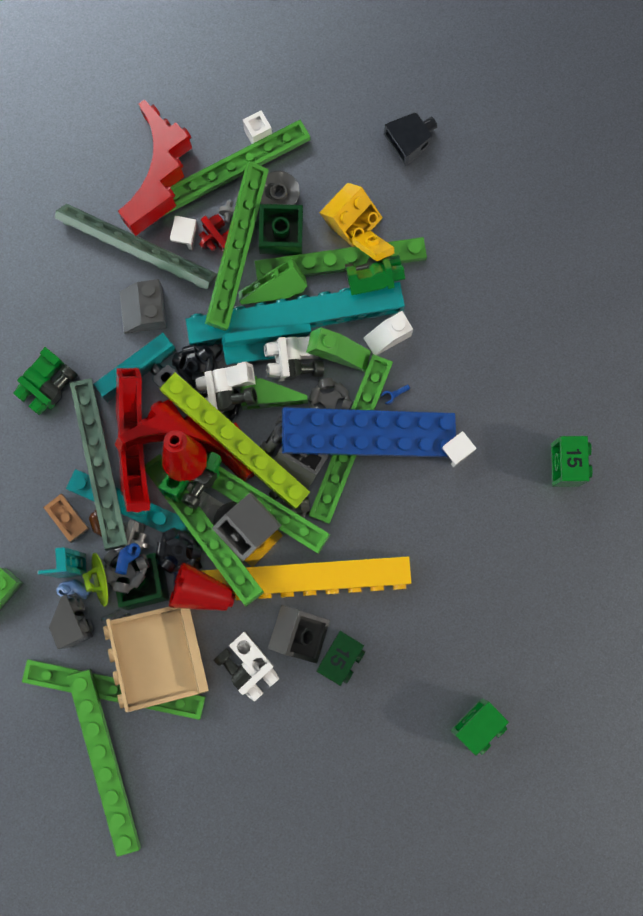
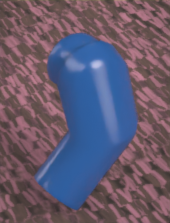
[115,543,141,575]

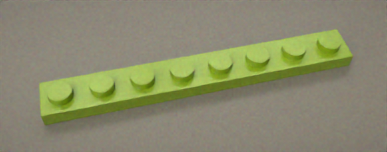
[159,372,310,510]

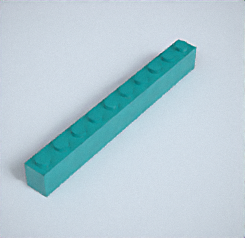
[186,282,405,346]

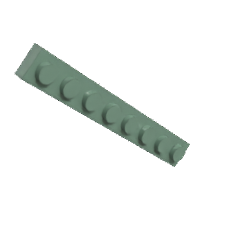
[55,203,218,289]
[70,378,128,551]

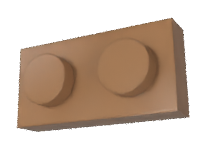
[43,494,89,543]

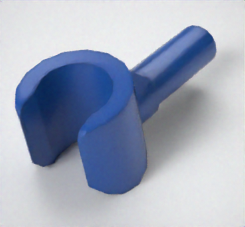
[381,384,410,405]

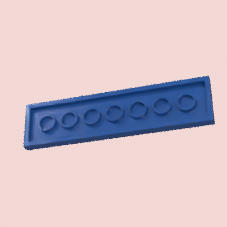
[282,407,456,458]

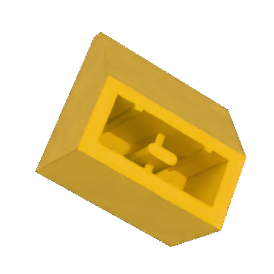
[319,183,383,247]

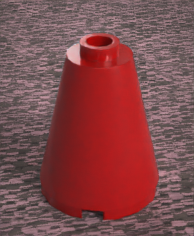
[162,430,207,482]
[169,563,236,611]

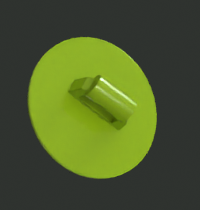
[82,553,108,607]

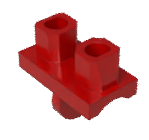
[199,214,229,252]

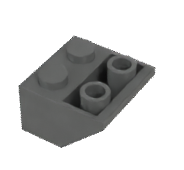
[274,447,328,489]
[212,492,282,562]
[49,595,94,649]

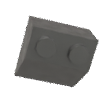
[119,279,167,334]
[268,605,330,664]

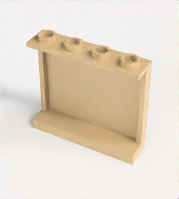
[103,607,209,713]

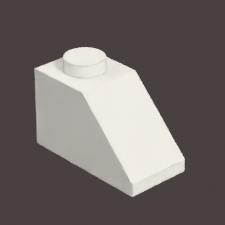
[363,311,413,355]

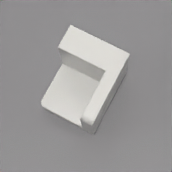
[243,110,272,144]
[170,216,199,251]
[442,431,477,467]

